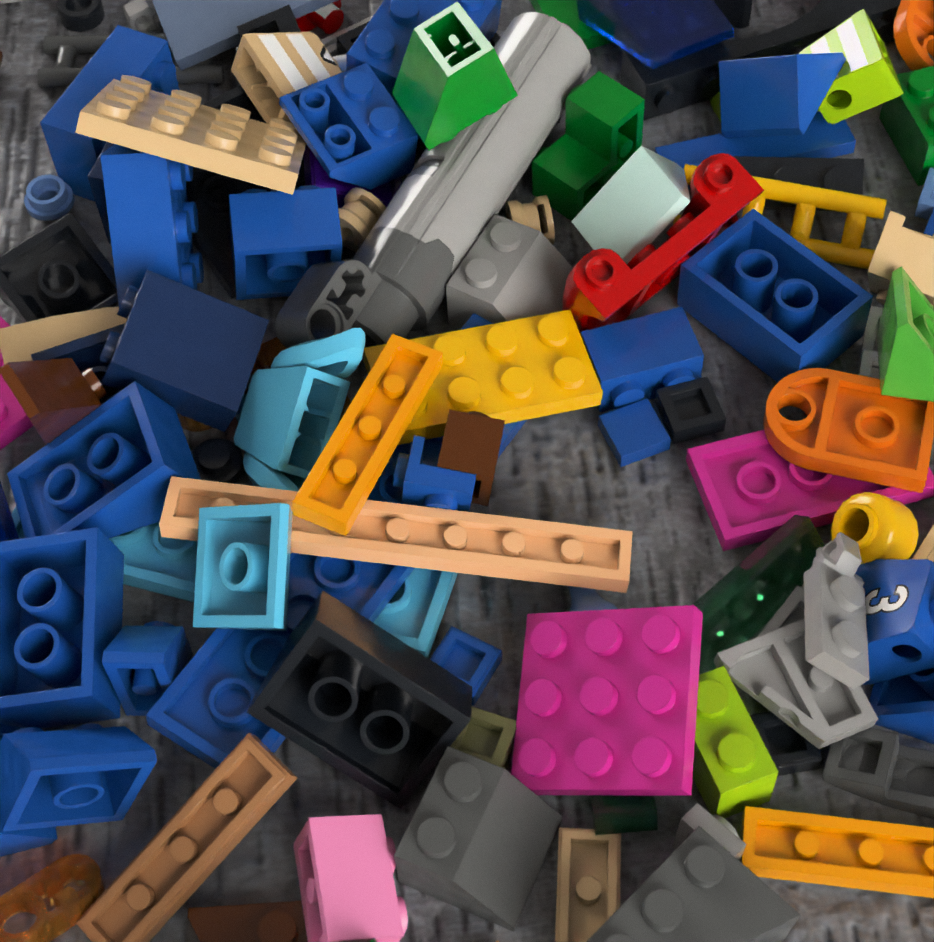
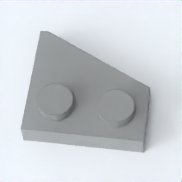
[713,618,878,749]

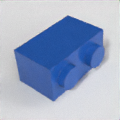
[581,306,704,413]

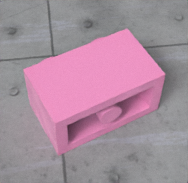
[293,814,407,942]

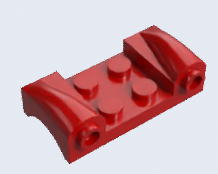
[562,153,764,335]

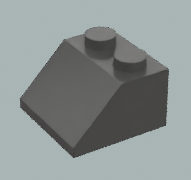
[394,746,562,932]

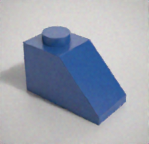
[102,621,193,716]

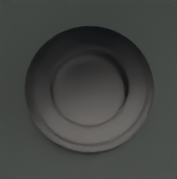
[57,0,105,32]

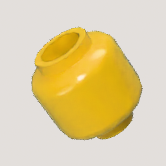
[831,492,919,565]

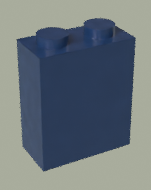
[99,270,269,432]

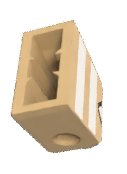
[231,32,346,124]

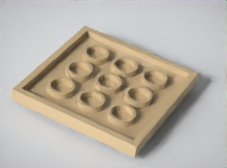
[75,75,306,195]

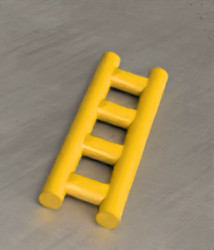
[673,164,887,269]

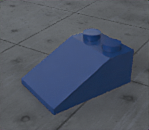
[7,381,201,539]

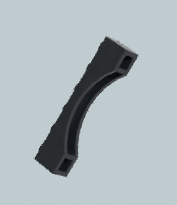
[620,0,901,120]

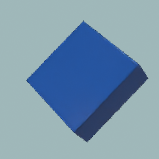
[598,398,671,467]
[430,626,502,706]

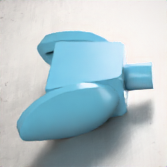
[234,328,366,491]

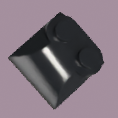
[0,213,119,323]

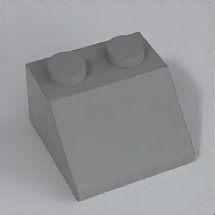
[446,214,573,329]

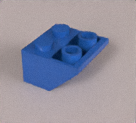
[279,63,418,190]

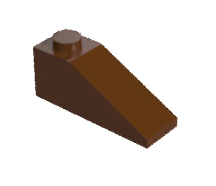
[0,358,107,445]

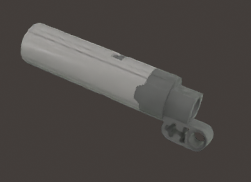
[275,12,592,358]

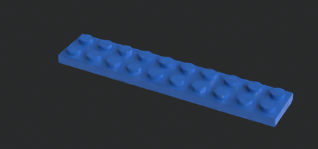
[146,313,527,769]

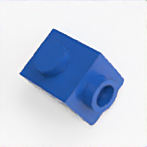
[393,435,476,512]

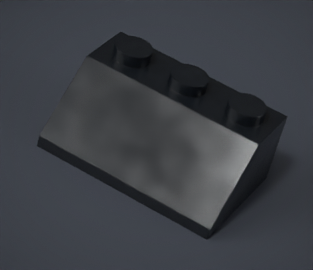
[247,590,472,809]

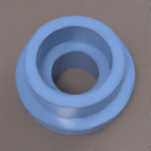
[24,175,74,221]

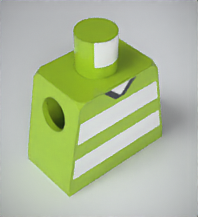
[799,9,904,124]

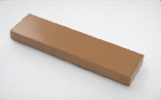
[76,733,297,942]

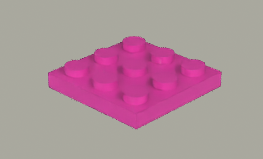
[511,605,703,796]

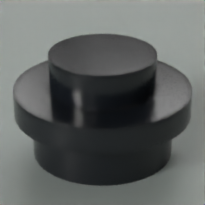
[191,438,244,484]

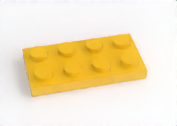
[364,310,603,445]

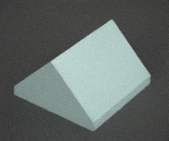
[571,145,691,264]

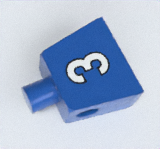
[855,559,934,685]

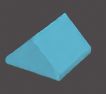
[193,503,293,631]

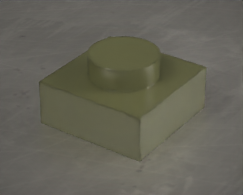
[441,706,516,768]

